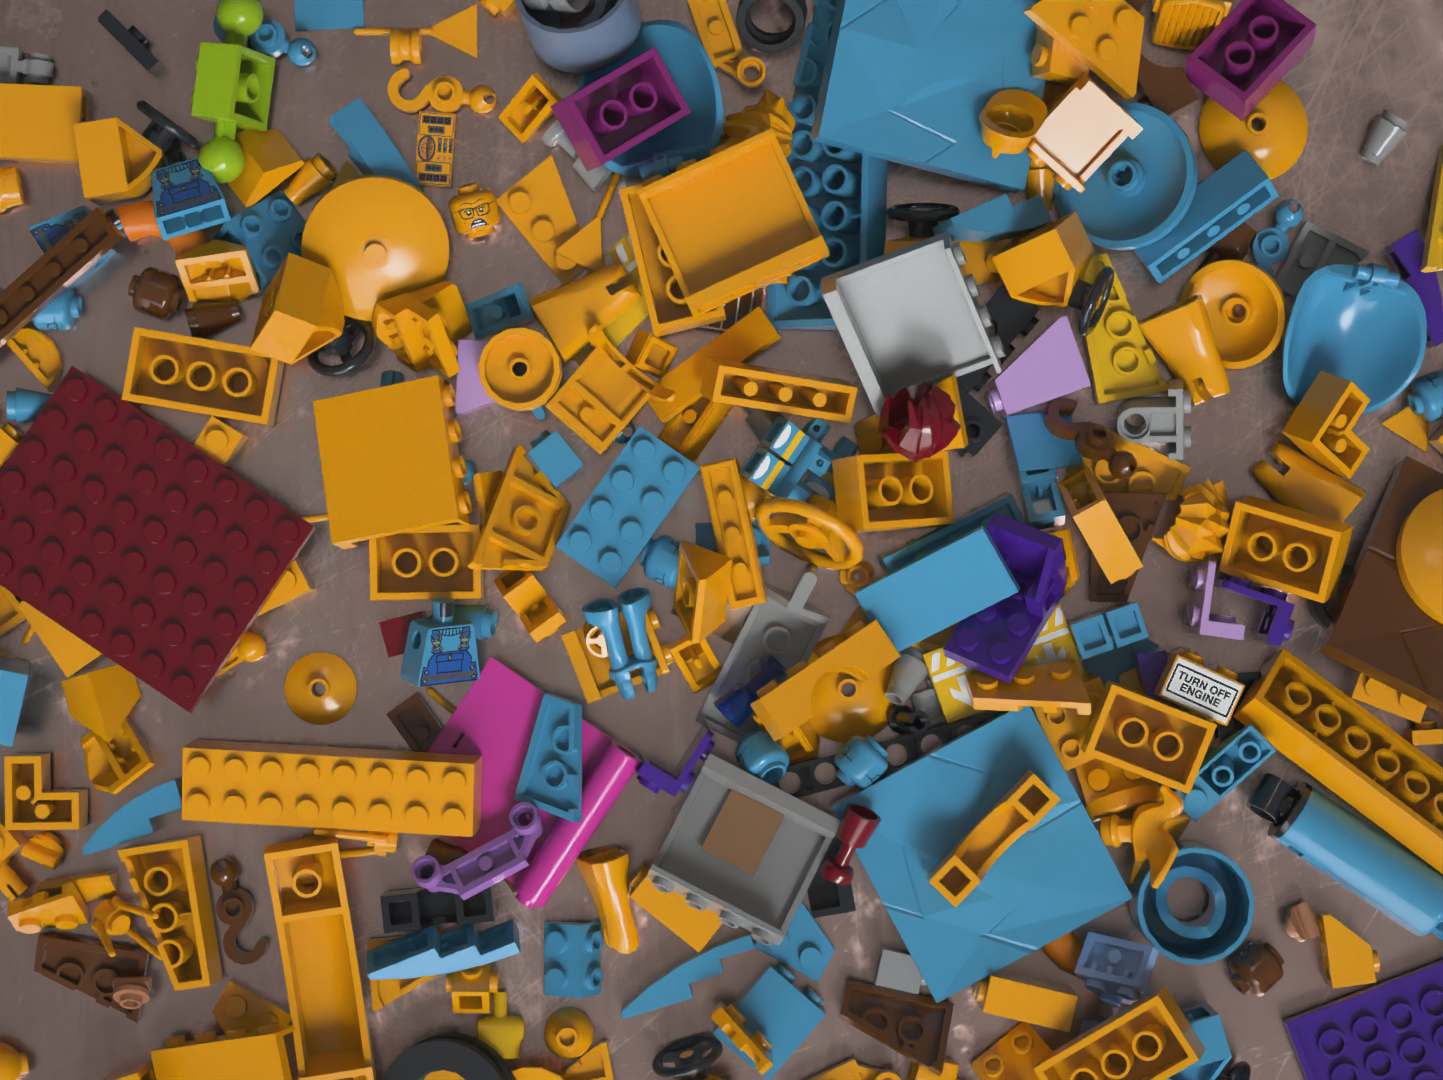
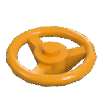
[756,494,863,570]

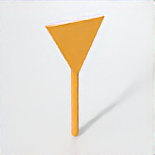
[353,4,477,58]
[553,172,621,271]
[1380,367,1443,452]

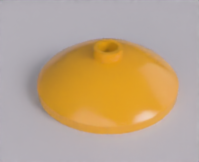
[1198,80,1308,180]
[1180,259,1287,369]
[807,634,897,743]

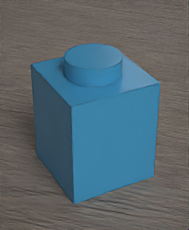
[528,430,585,488]

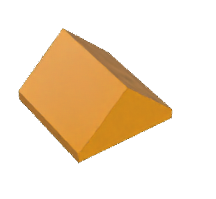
[673,542,732,644]

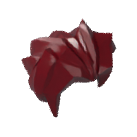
[878,381,961,462]

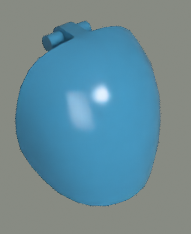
[577,19,724,179]
[1282,263,1427,414]

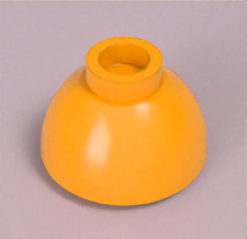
[543,1008,594,1059]
[0,1042,28,1080]

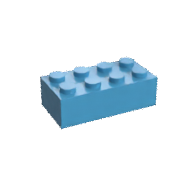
[555,425,700,588]

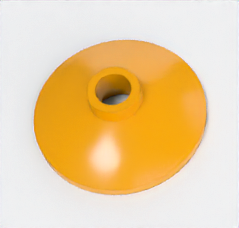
[284,652,357,725]

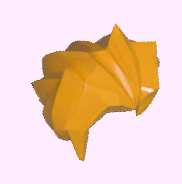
[719,89,796,158]
[1151,478,1232,563]

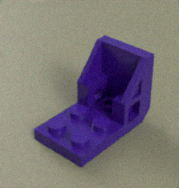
[943,513,1067,684]

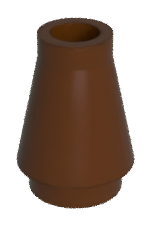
[184,300,241,339]

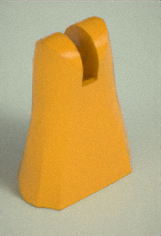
[528,261,642,362]
[1137,294,1231,406]
[1252,440,1366,522]
[575,845,639,954]

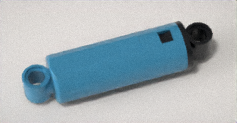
[1246,773,1443,940]

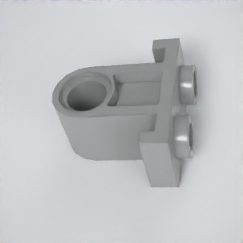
[1117,379,1191,460]

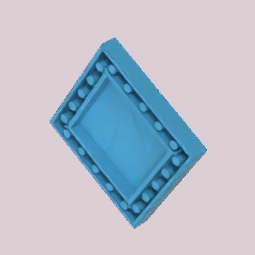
[810,0,1046,193]
[831,706,1133,1003]

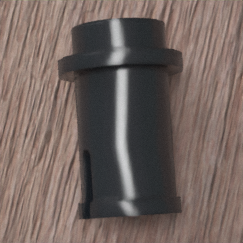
[887,705,930,734]

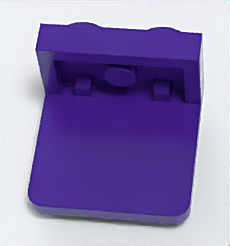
[1213,575,1295,646]
[636,725,715,797]

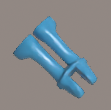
[582,588,658,700]

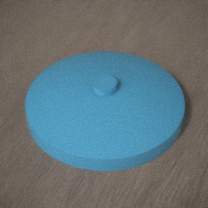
[1053,102,1198,250]

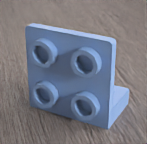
[1074,932,1159,1007]

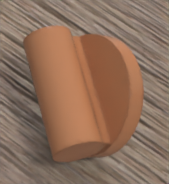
[1283,900,1322,942]
[112,976,152,1009]

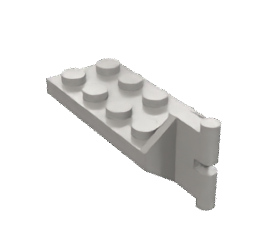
[696,563,830,743]

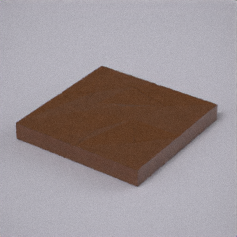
[1319,456,1443,713]

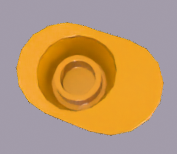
[979,89,1048,159]

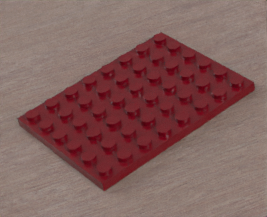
[0,366,316,713]

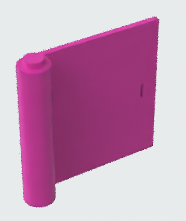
[428,656,642,909]

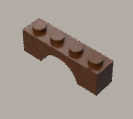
[1125,0,1199,117]

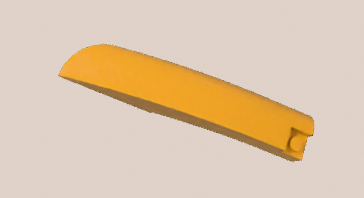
[264,834,377,1080]

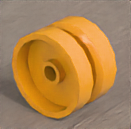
[478,327,563,411]

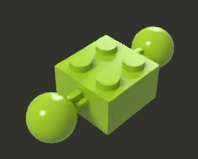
[191,0,276,184]

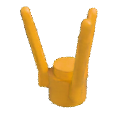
[313,828,399,858]
[91,896,162,960]

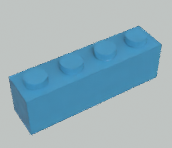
[1133,150,1279,284]

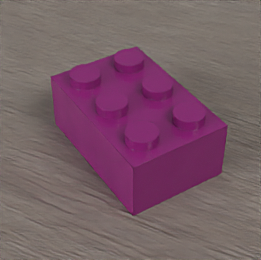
[1185,0,1317,121]
[550,47,691,171]

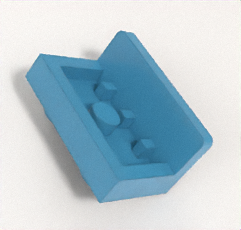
[544,921,603,999]

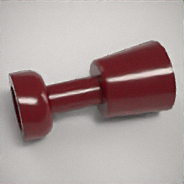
[820,803,881,886]

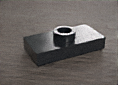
[98,9,165,75]

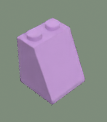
[985,315,1091,418]

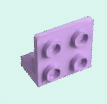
[1184,560,1245,640]

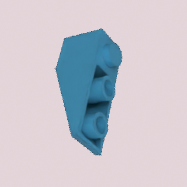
[1170,723,1277,822]

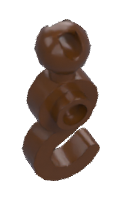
[1043,398,1137,479]
[210,858,269,965]

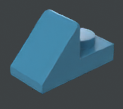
[465,283,533,340]

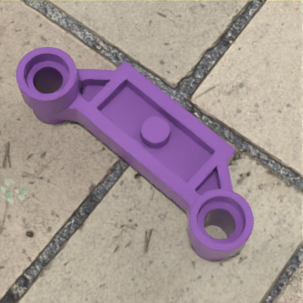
[410,802,543,900]

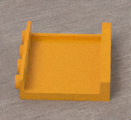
[636,128,830,318]
[313,375,472,549]
[150,1021,295,1080]

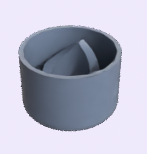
[515,0,641,73]

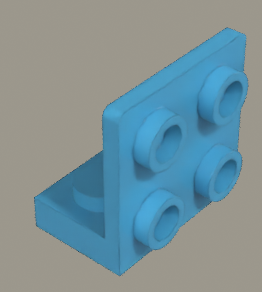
[213,191,306,298]

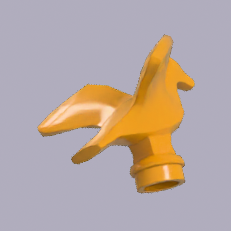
[1100,784,1192,889]

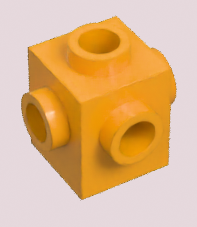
[446,963,499,1014]

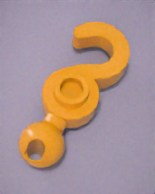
[387,68,497,114]

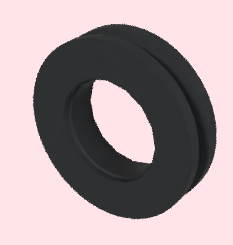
[383,1033,515,1080]

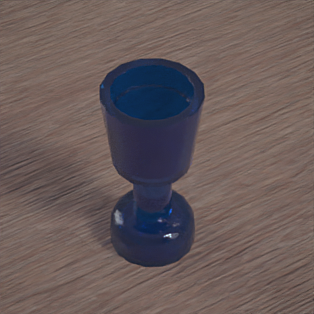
[713,651,788,728]

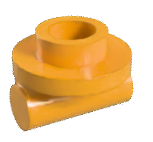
[21,832,64,870]

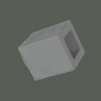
[873,944,927,994]

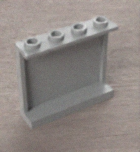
[822,231,1006,417]
[646,753,842,946]

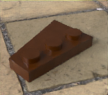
[1089,491,1167,603]
[34,932,149,1023]
[839,979,954,1076]

